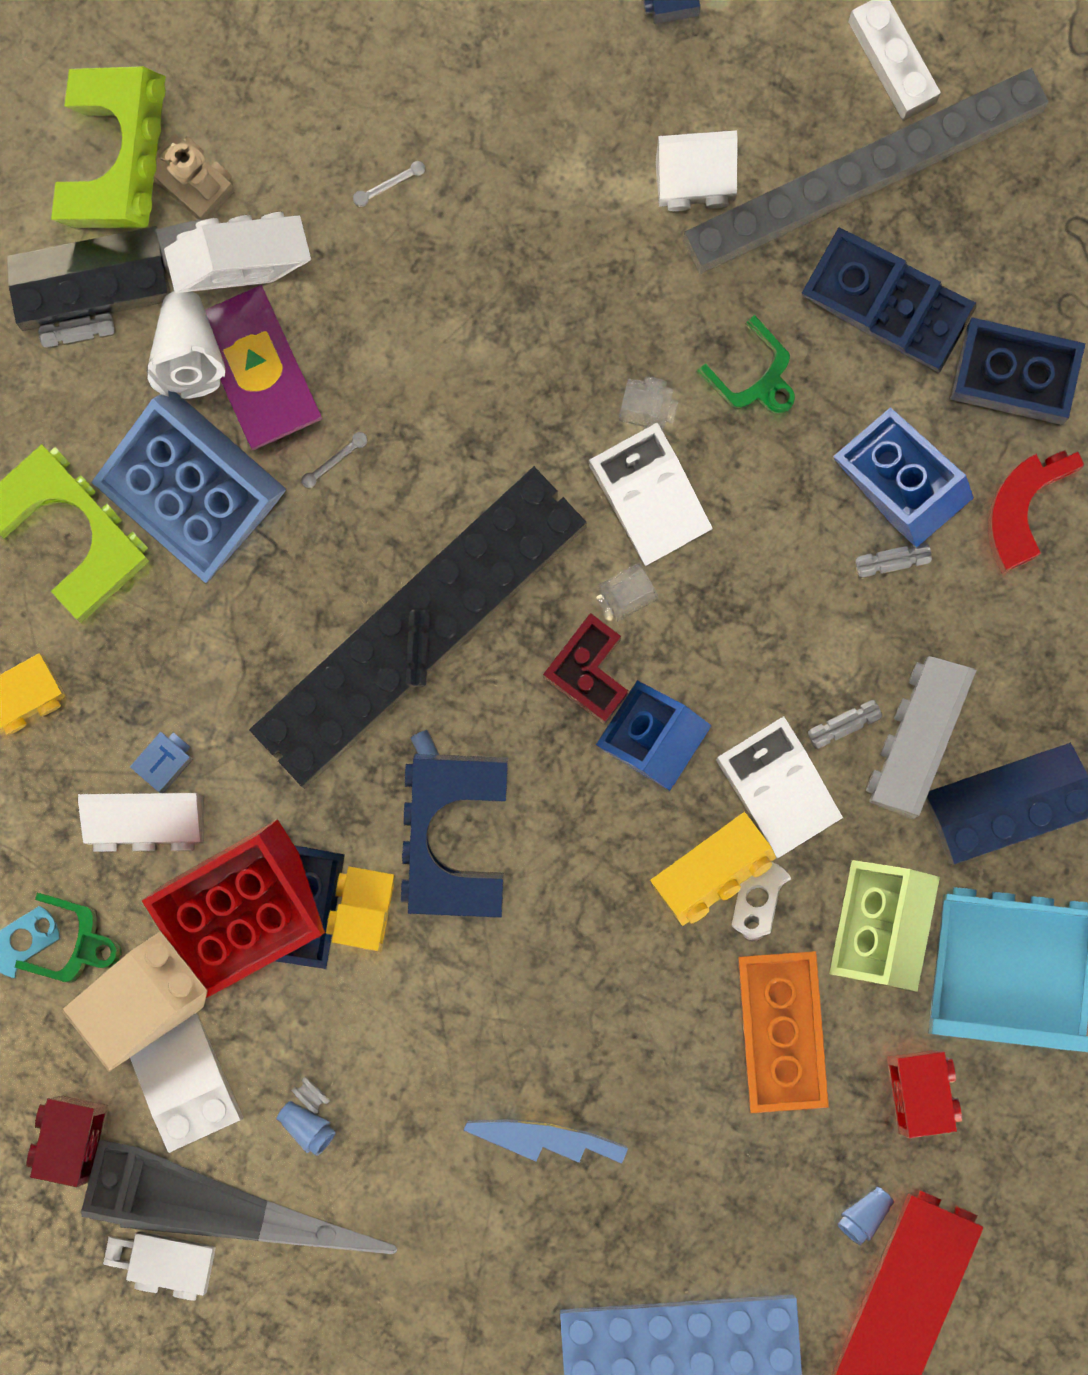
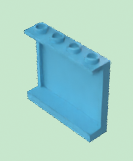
[928,887,1088,1052]

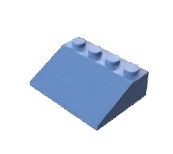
[91,391,287,583]

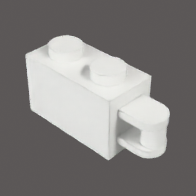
[103,1231,216,1301]

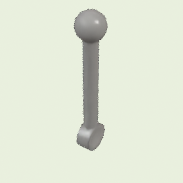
[353,161,426,207]
[301,432,367,488]

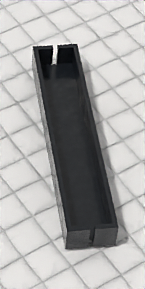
[249,466,587,789]

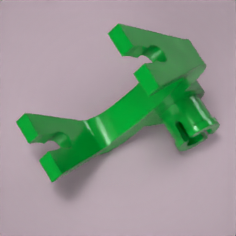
[696,315,795,414]
[14,892,122,983]

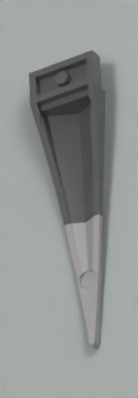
[81,1140,397,1254]

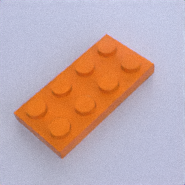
[738,951,829,1113]

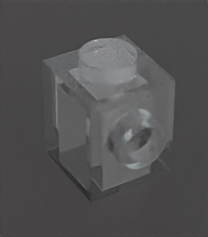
[619,377,678,431]

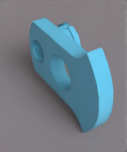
[0,906,61,978]

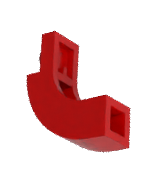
[988,450,1085,574]

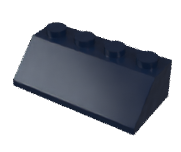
[926,742,1088,866]

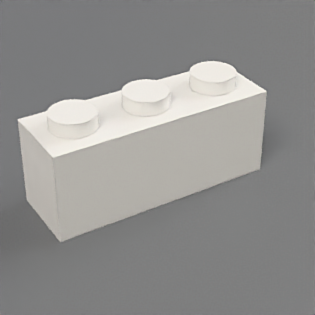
[848,0,941,121]

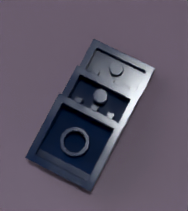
[802,227,977,373]

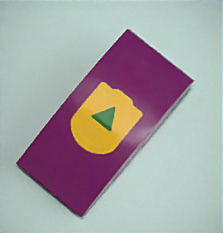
[205,285,322,451]

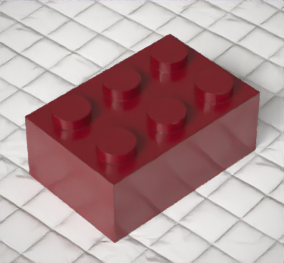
[26,1095,108,1187]

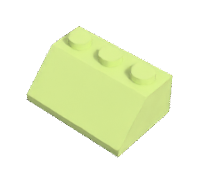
[829,860,940,992]

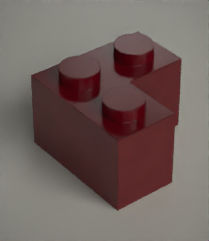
[543,613,629,725]

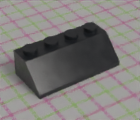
[7,226,171,331]

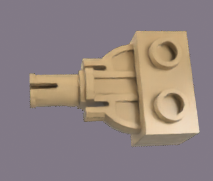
[154,133,234,220]

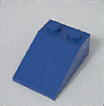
[833,407,974,548]

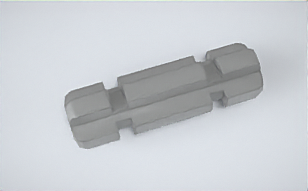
[38,312,115,348]
[856,542,932,577]
[808,700,882,748]

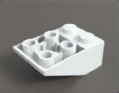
[589,423,713,566]
[716,716,843,858]

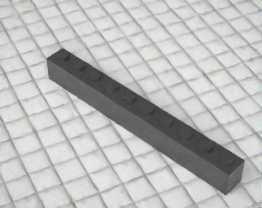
[683,68,1049,274]

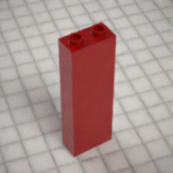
[831,1190,984,1375]

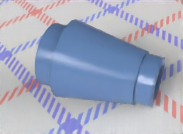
[276,1101,336,1156]
[838,1187,895,1245]

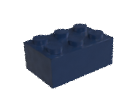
[950,317,1086,425]

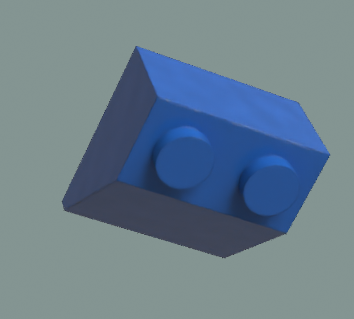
[596,680,712,791]

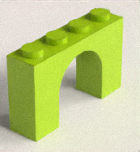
[51,66,166,228]
[0,444,149,623]

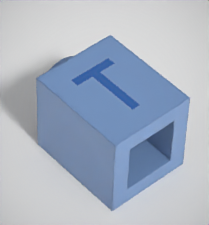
[130,732,193,793]

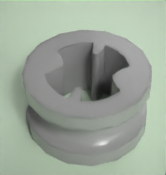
[292,1076,330,1115]

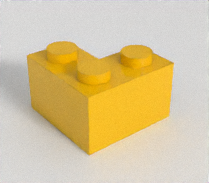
[326,866,396,952]

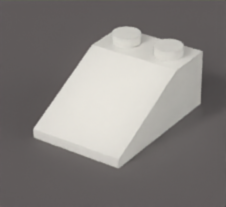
[656,130,737,211]
[130,1013,244,1153]

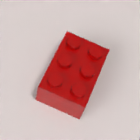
[887,1050,962,1138]

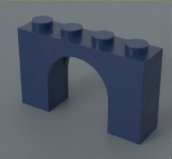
[401,754,508,917]

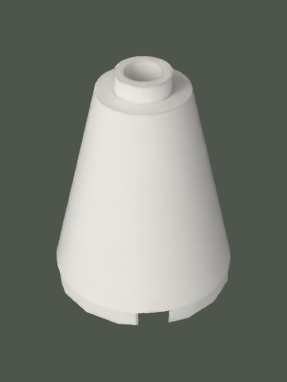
[147,291,225,399]

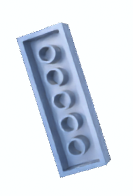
[560,1295,802,1375]

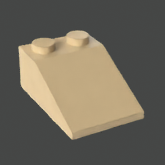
[62,931,207,1072]

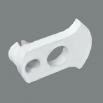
[732,862,791,941]

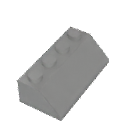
[866,656,976,819]

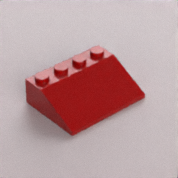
[142,819,325,998]

